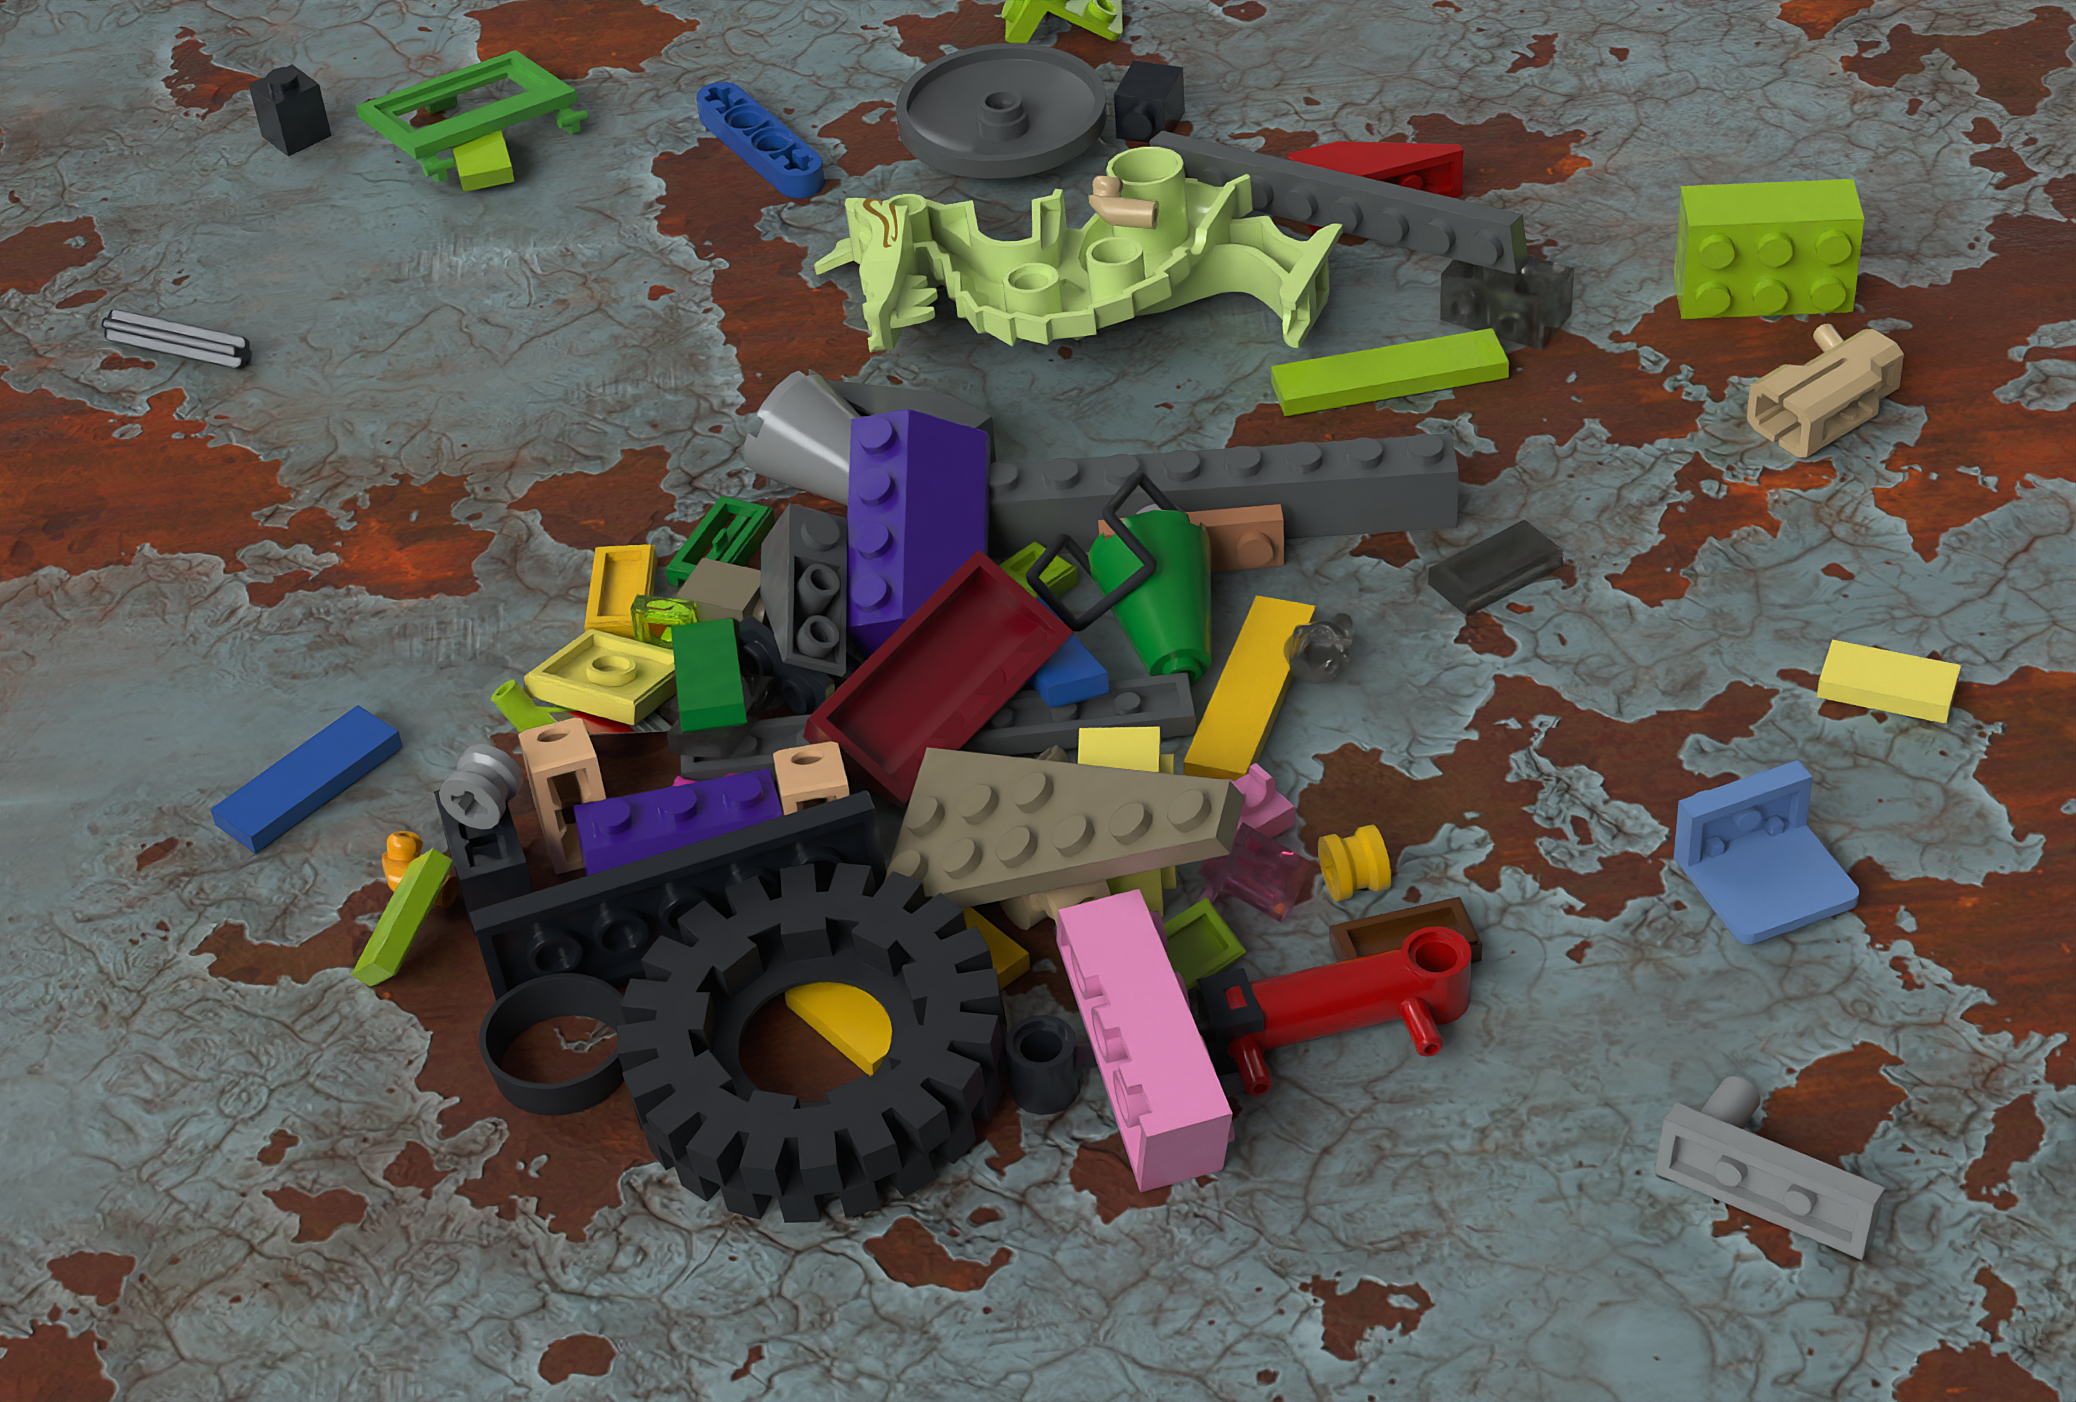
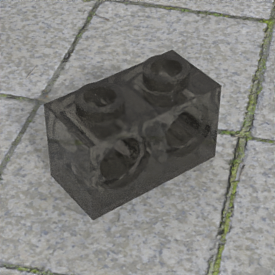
[1440,255,1574,351]

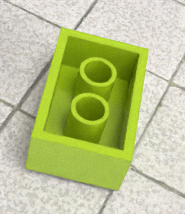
[1673,179,1864,319]

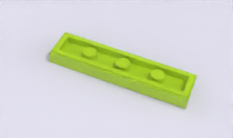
[1270,328,1509,416]

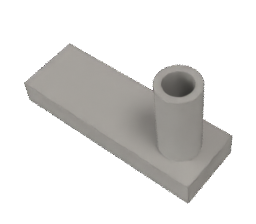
[1655,1076,1886,1260]

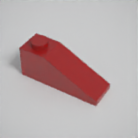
[1287,141,1464,233]

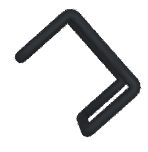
[1026,471,1178,632]

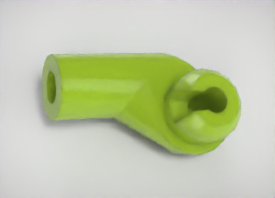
[490,679,578,733]

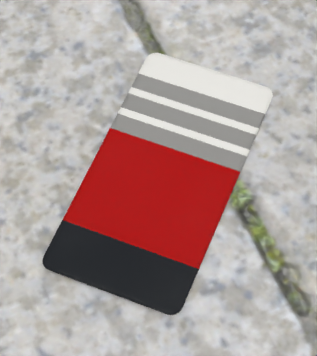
[549,711,674,735]

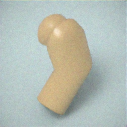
[1089,176,1160,229]

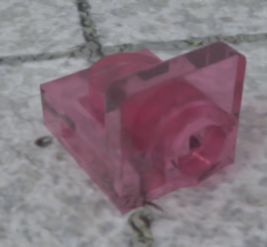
[1196,822,1312,923]

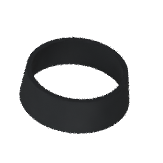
[479,973,626,1116]

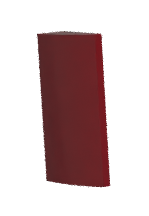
[803,549,1074,809]

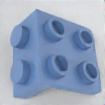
[1674,760,1859,945]

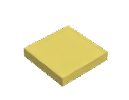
[524,629,677,726]

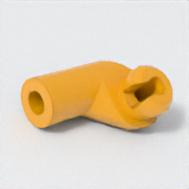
[382,831,458,908]

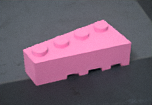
[1056,889,1235,1193]

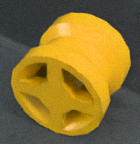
[1318,824,1391,902]

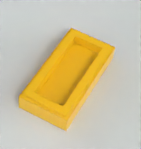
[584,544,658,641]

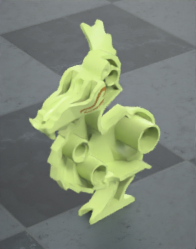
[814,147,1343,352]

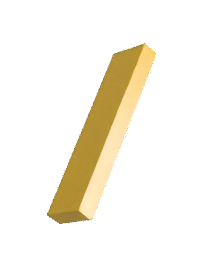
[1183,595,1316,782]

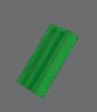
[665,496,776,587]

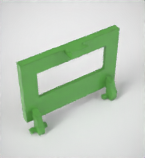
[356,50,589,182]

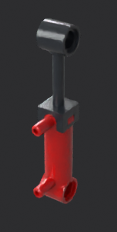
[1006,926,1472,1115]

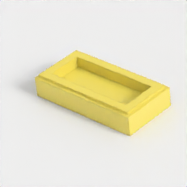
[1817,639,1961,724]

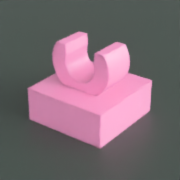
[1227,763,1295,855]

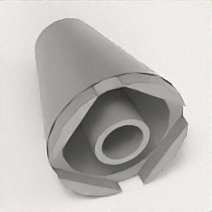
[744,369,861,506]

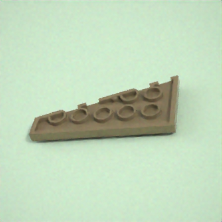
[884,747,1245,908]

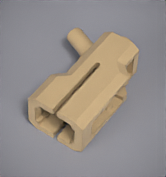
[1747,324,1904,458]

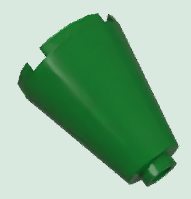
[1088,510,1212,686]

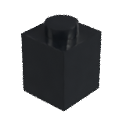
[1114,60,1185,143]
[249,64,332,156]

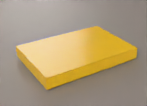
[784,907,1030,1076]

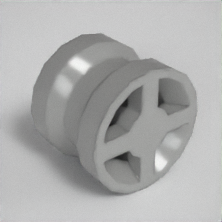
[439,744,524,829]

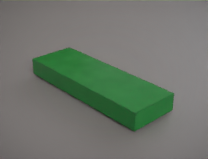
[671,618,747,732]

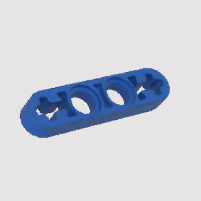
[696,82,825,198]

